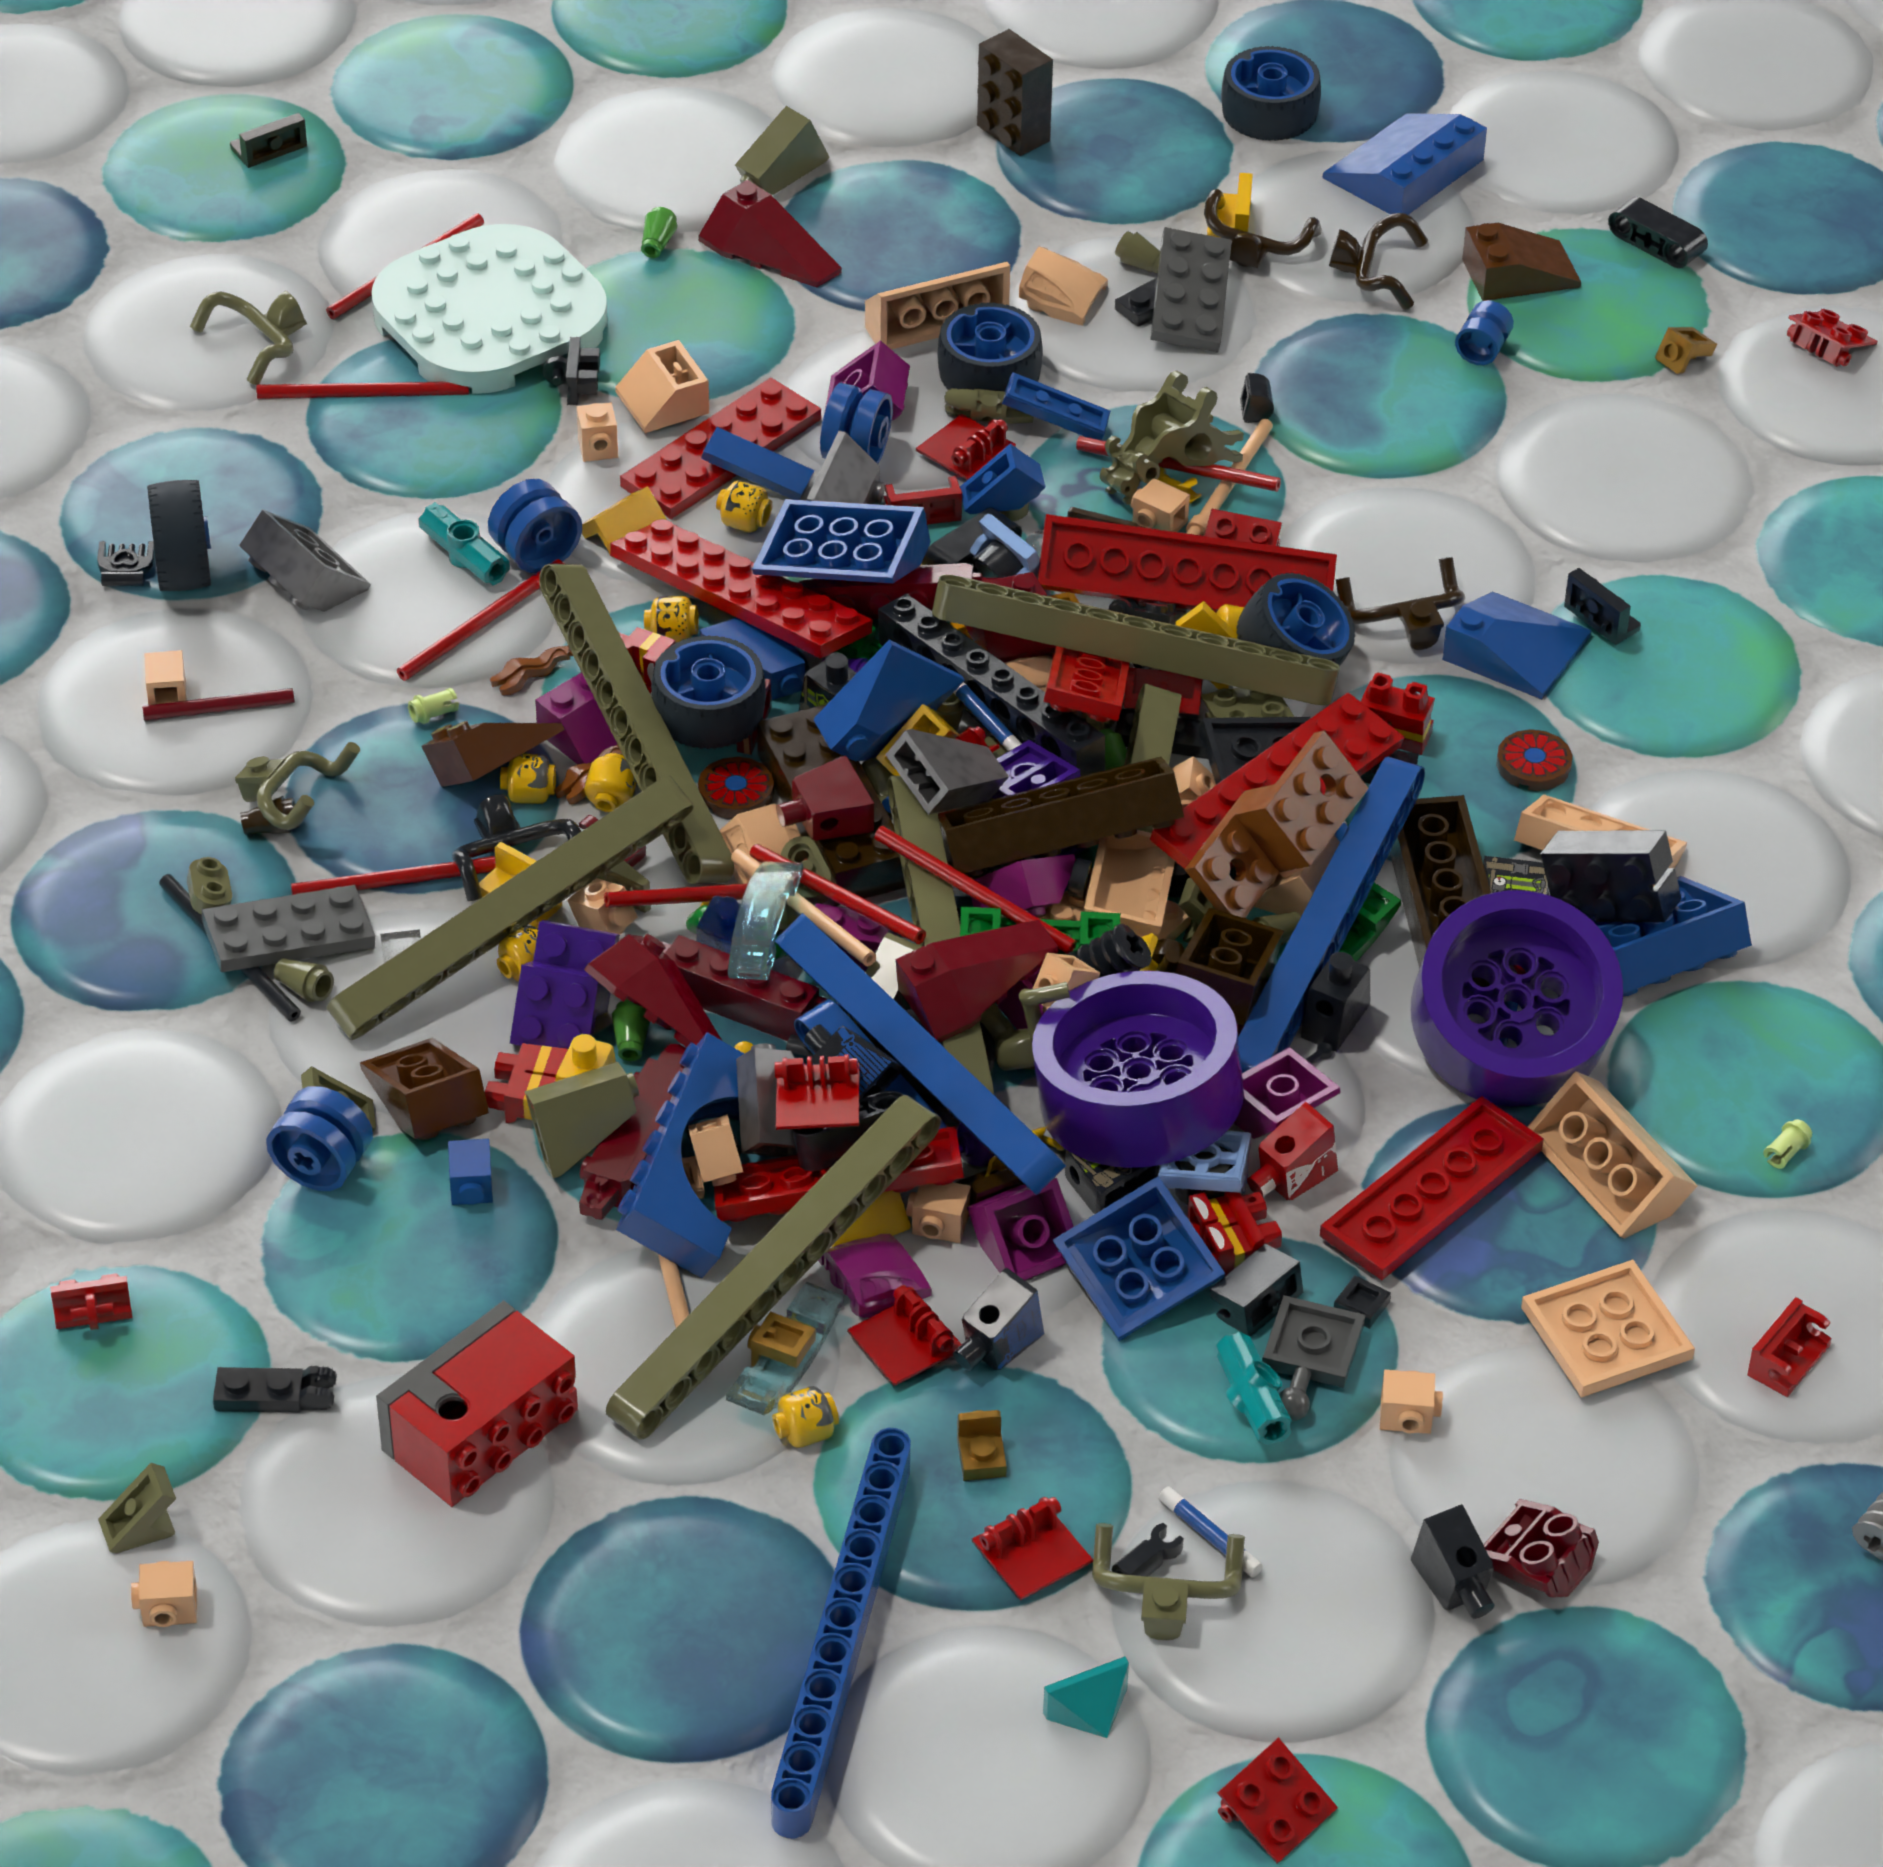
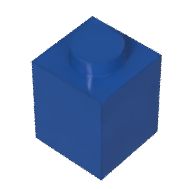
[448,1138,493,1205]

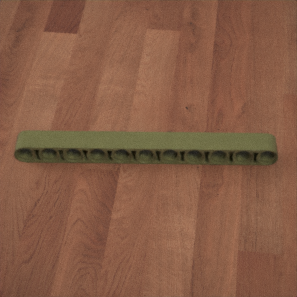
[539,564,734,884]
[932,575,1340,706]
[326,776,694,1040]
[888,776,994,1117]
[606,1095,941,1439]

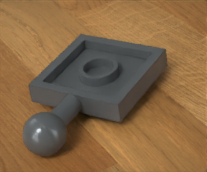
[1262,1296,1365,1421]

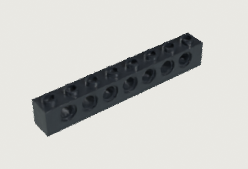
[878,593,1105,777]

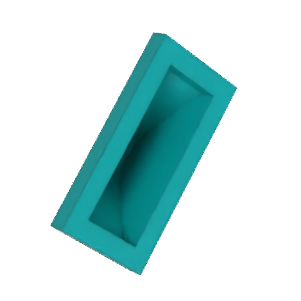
[1043,1656,1129,1738]

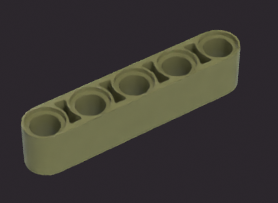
[1124,683,1181,833]

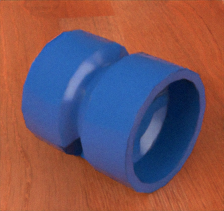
[1455,300,1514,365]

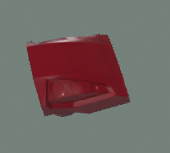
[1483,1499,1599,1598]

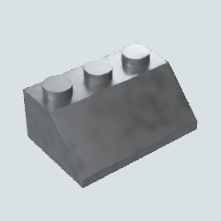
[807,431,885,504]
[239,509,371,612]

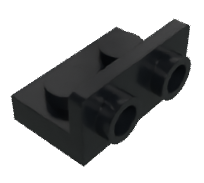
[1564,568,1641,645]

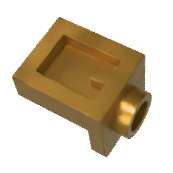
[1655,327,1717,374]
[747,1311,816,1369]
[957,1410,1007,1481]

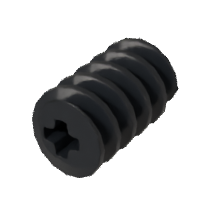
[1068,924,1152,978]

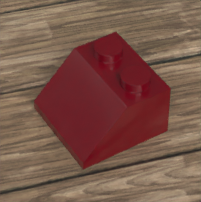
[964,572,1056,663]

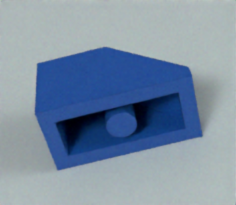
[960,444,1046,514]

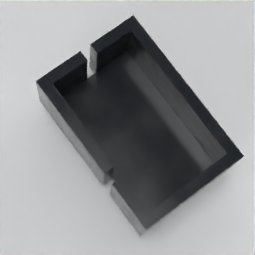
[1540,830,1682,922]

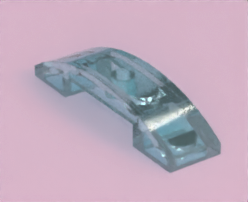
[728,861,804,980]
[726,1281,844,1415]

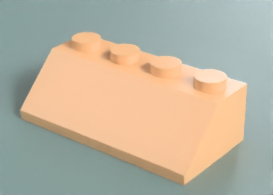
[865,262,1010,350]
[1528,1071,1698,1239]

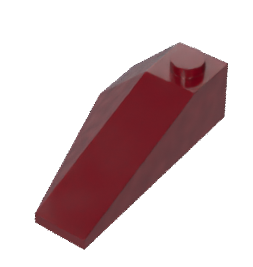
[698,179,842,288]
[895,920,1059,1043]
[584,934,722,1048]

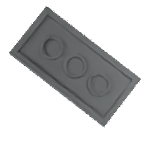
[1150,227,1232,352]
[202,885,375,972]

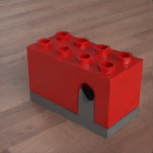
[376,1300,578,1507]

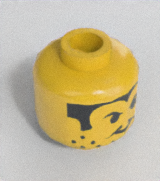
[716,481,773,533]
[644,596,699,643]

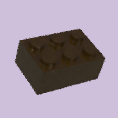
[977,29,1053,156]
[1175,908,1284,1026]

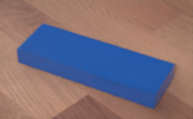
[1002,372,1111,440]
[701,427,815,500]

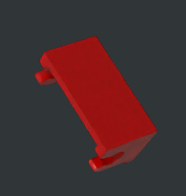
[883,476,962,525]
[1124,667,1203,715]
[1747,1297,1832,1397]

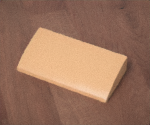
[1514,795,1687,887]
[1083,830,1175,937]

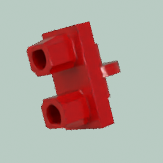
[50,1273,132,1330]

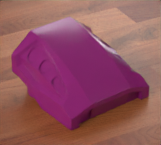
[818,1234,932,1318]

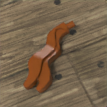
[490,646,573,696]
[554,745,623,804]

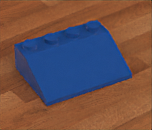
[1322,114,1487,215]
[752,499,931,583]
[1591,876,1752,997]

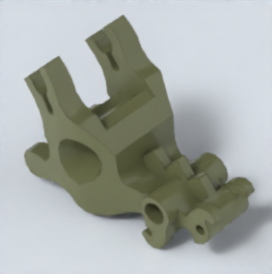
[1100,371,1244,505]

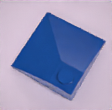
[1442,591,1592,700]
[813,640,965,761]
[1053,1176,1226,1341]

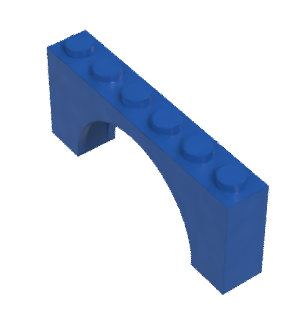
[616,1032,744,1278]

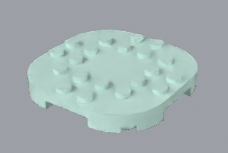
[372,224,607,394]

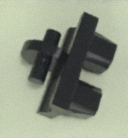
[542,337,600,405]

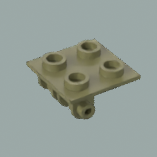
[1201,687,1294,718]

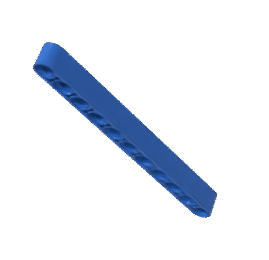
[1238,757,1425,1073]
[774,913,1066,1196]
[771,1428,911,1839]

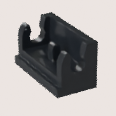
[1210,1244,1304,1337]

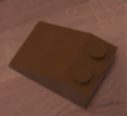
[1462,222,1581,301]
[421,721,565,787]
[360,1037,489,1140]

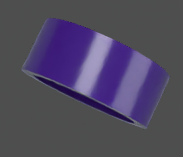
[1410,890,1623,1107]
[1032,971,1244,1168]

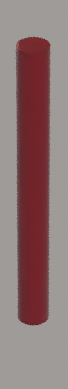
[142,688,295,721]

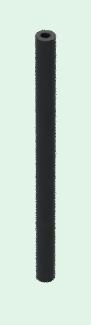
[159,874,301,1022]

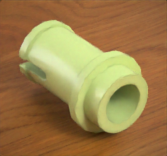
[408,688,459,724]
[1763,1119,1812,1169]

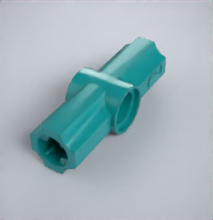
[418,502,510,586]
[1216,1331,1293,1446]

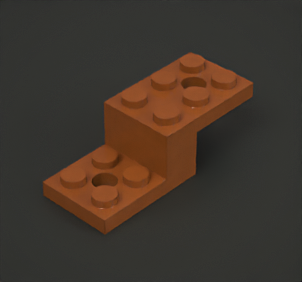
[1185,730,1369,918]

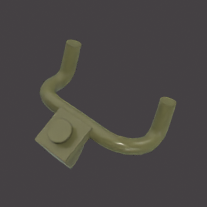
[190,290,307,385]
[235,742,360,830]
[995,982,1070,1071]
[1092,1523,1245,1640]

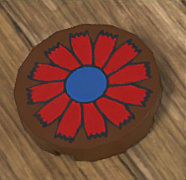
[1496,729,1573,791]
[698,757,774,819]

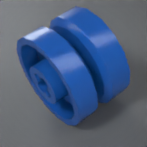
[820,383,893,464]
[488,479,582,574]
[266,1086,373,1191]

